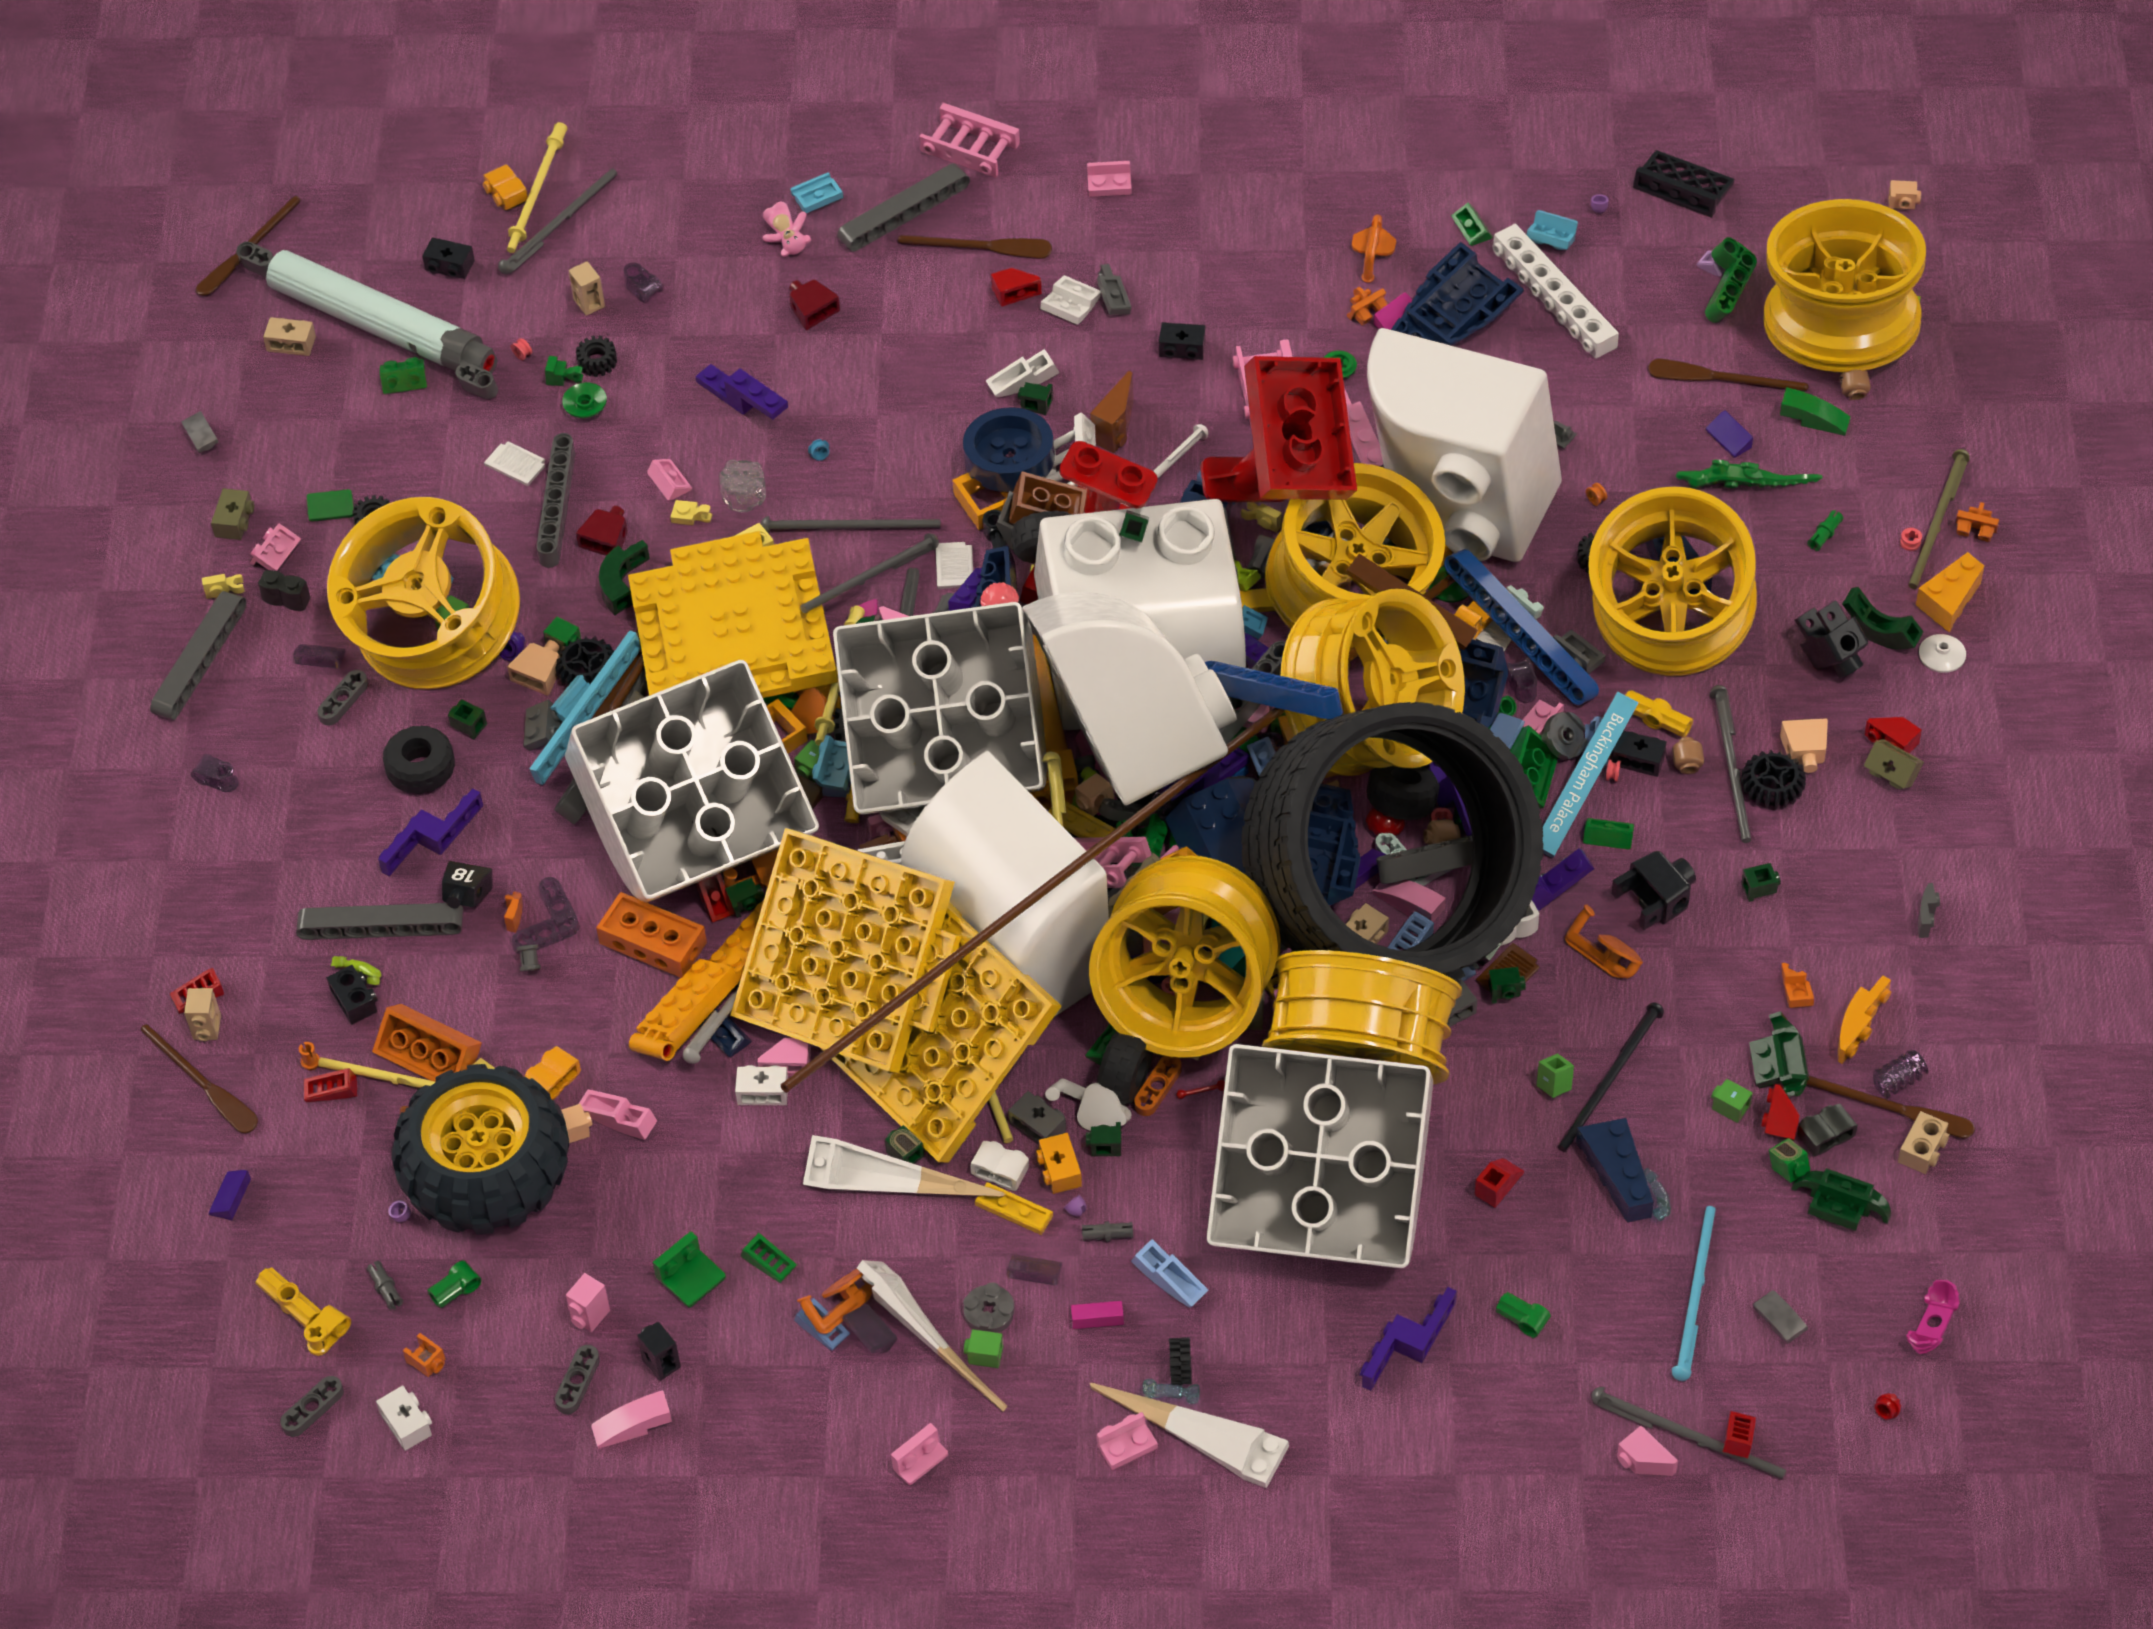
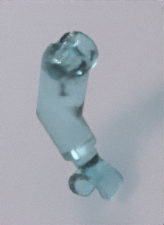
[1644,1168,1671,1221]
[1142,1379,1200,1404]

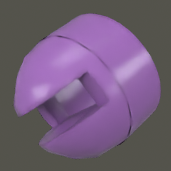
[1591,194,1608,213]
[1064,1195,1086,1217]
[388,1200,411,1223]

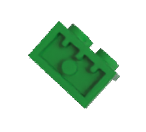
[653,1231,726,1308]

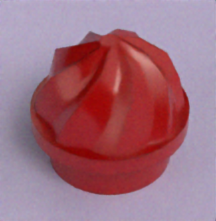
[1875,1393,1902,1420]

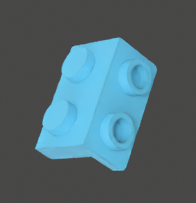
[1526,210,1578,250]
[812,735,850,791]

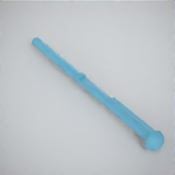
[1672,1206,1716,1381]

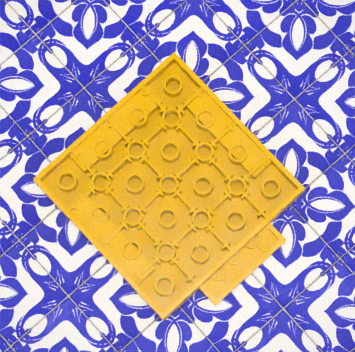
[628,531,839,698]
[730,828,961,1073]
[820,902,1062,1163]

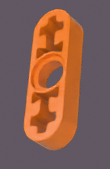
[1134,1056,1182,1116]

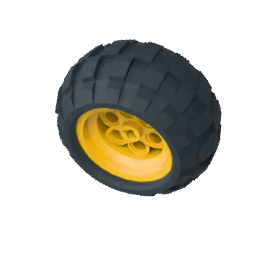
[391,1064,570,1235]

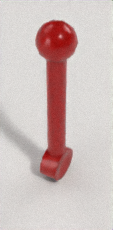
[1176,1080,1225,1099]

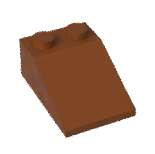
[1090,371,1133,454]
[1009,472,1087,524]

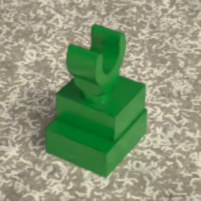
[545,356,583,386]

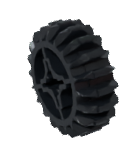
[555,635,614,687]
[1741,749,1806,809]

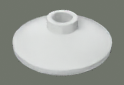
[1919,634,1966,673]

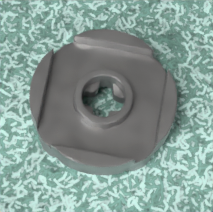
[1541,712,1587,760]
[964,1282,1014,1333]

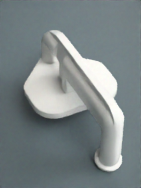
[1045,1078,1132,1131]

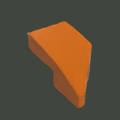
[504,891,523,933]
[1781,963,1814,1008]

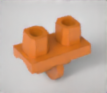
[1347,287,1388,326]
[1956,502,1999,542]

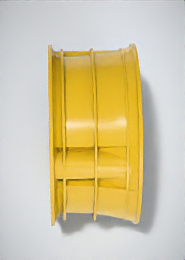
[327,497,520,690]
[1281,589,1465,776]
[1262,950,1462,1084]

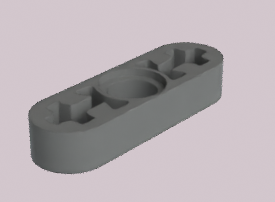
[317,670,368,726]
[1098,798,1164,827]
[555,1345,600,1414]
[280,1376,344,1437]

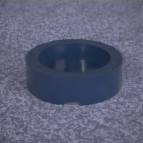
[963,407,1055,492]

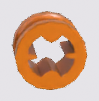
[1585,483,1607,506]

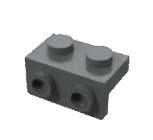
[1553,629,1606,674]
[524,700,562,751]

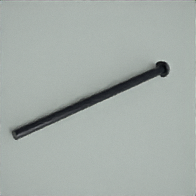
[1558,1002,1664,1152]

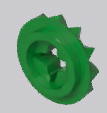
[1323,351,1357,379]

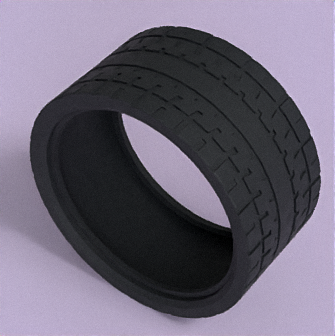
[1241,702,1543,974]

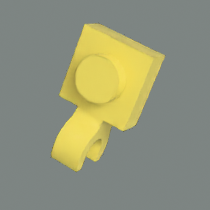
[670,500,712,525]
[1241,502,1281,533]
[202,574,245,599]

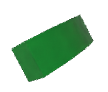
[1780,387,1851,436]

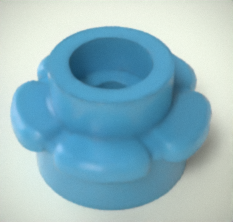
[808,439,830,460]

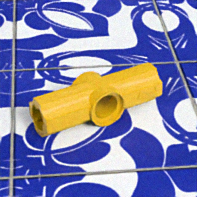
[1625,690,1693,737]
[256,1267,321,1328]

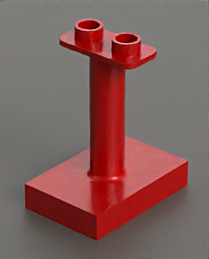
[1200,356,1357,503]
[1020,441,1158,604]

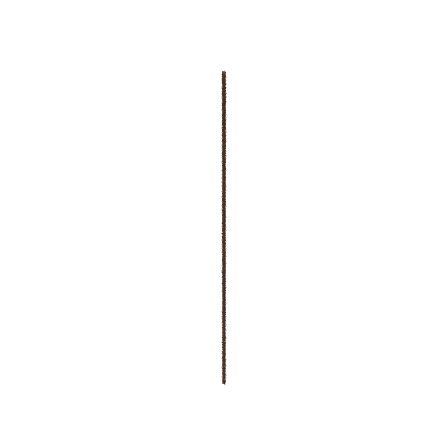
[780,561,1482,1093]

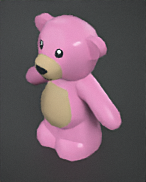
[762,201,811,257]

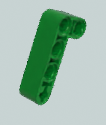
[1705,237,1757,323]

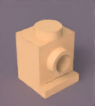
[1888,180,1921,209]

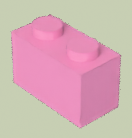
[566,1273,610,1333]

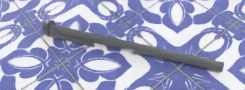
[498,168,617,275]
[761,516,940,533]
[800,533,939,613]
[1710,685,1751,843]
[1591,1387,1786,1479]

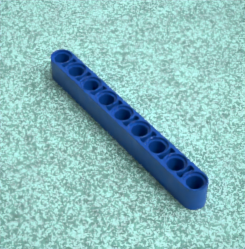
[1444,549,1599,705]
[1205,661,1343,719]

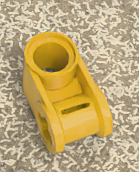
[304,1305,351,1355]

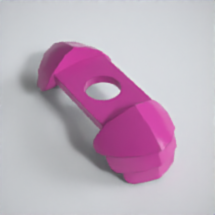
[1906,1280,1960,1354]

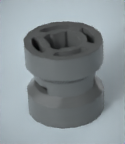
[1074,755,1101,785]

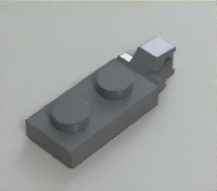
[1097,264,1132,315]

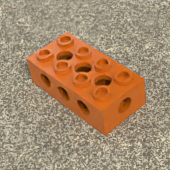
[596,892,707,978]

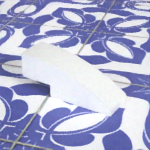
[986,349,1060,398]

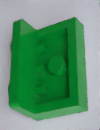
[380,357,427,394]
[1131,813,1167,868]

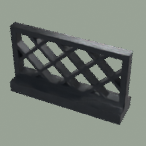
[1633,150,1735,217]

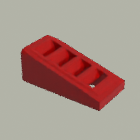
[170,968,224,1014]
[304,1068,357,1102]
[1722,1411,1756,1458]

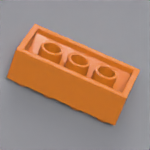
[372,1004,482,1081]

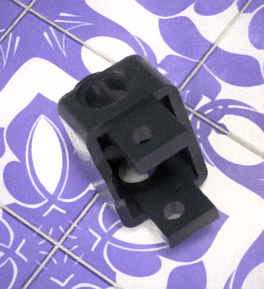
[1795,600,1868,678]
[1611,851,1696,930]

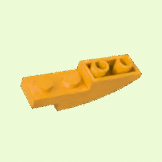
[1838,975,1891,1064]

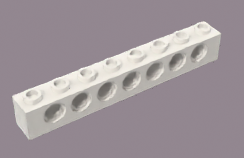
[1493,223,1619,359]

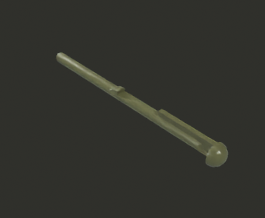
[1909,449,1970,589]

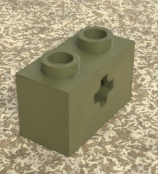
[211,488,254,540]
[1864,739,1924,790]

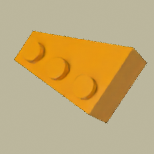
[1916,552,1984,632]

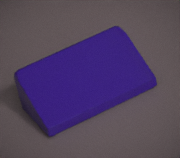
[1706,410,1753,458]
[1355,849,1386,889]
[209,1170,251,1220]

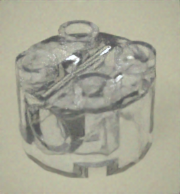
[719,459,766,512]

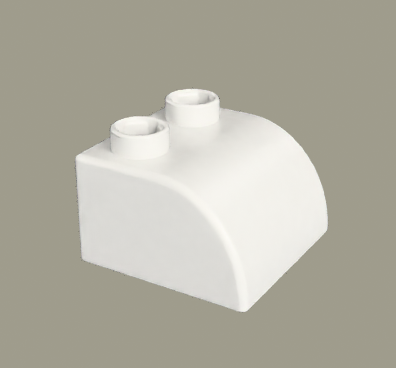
[1367,328,1562,562]
[1034,499,1246,731]
[1022,592,1237,805]
[833,602,1047,815]
[565,660,819,902]
[901,751,1109,1017]
[1207,1044,1433,1268]

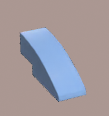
[1131,1239,1208,1308]

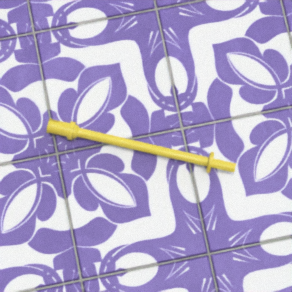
[507,122,568,253]
[814,606,865,746]

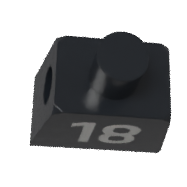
[442,861,493,909]

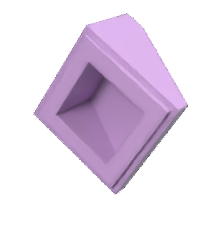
[1696,251,1725,276]

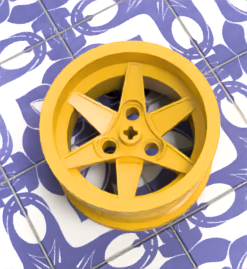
[1764,199,1926,372]
[1265,463,1445,650]
[1589,487,1757,676]
[1089,856,1281,1057]

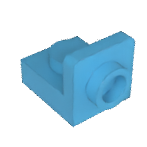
[1242,605,1268,639]

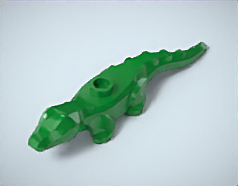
[1675,460,1823,489]

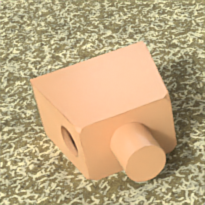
[507,640,560,696]
[1780,718,1828,773]

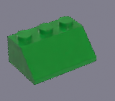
[1510,725,1558,809]

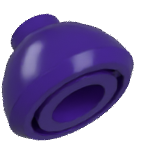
[499,631,525,662]

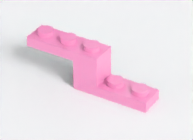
[1345,390,1383,466]

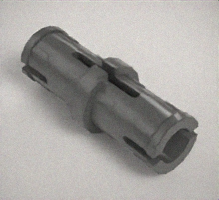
[1082,1221,1133,1242]
[367,1261,403,1310]

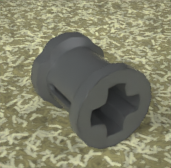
[517,944,541,971]

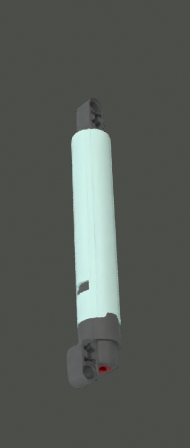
[236,241,498,399]

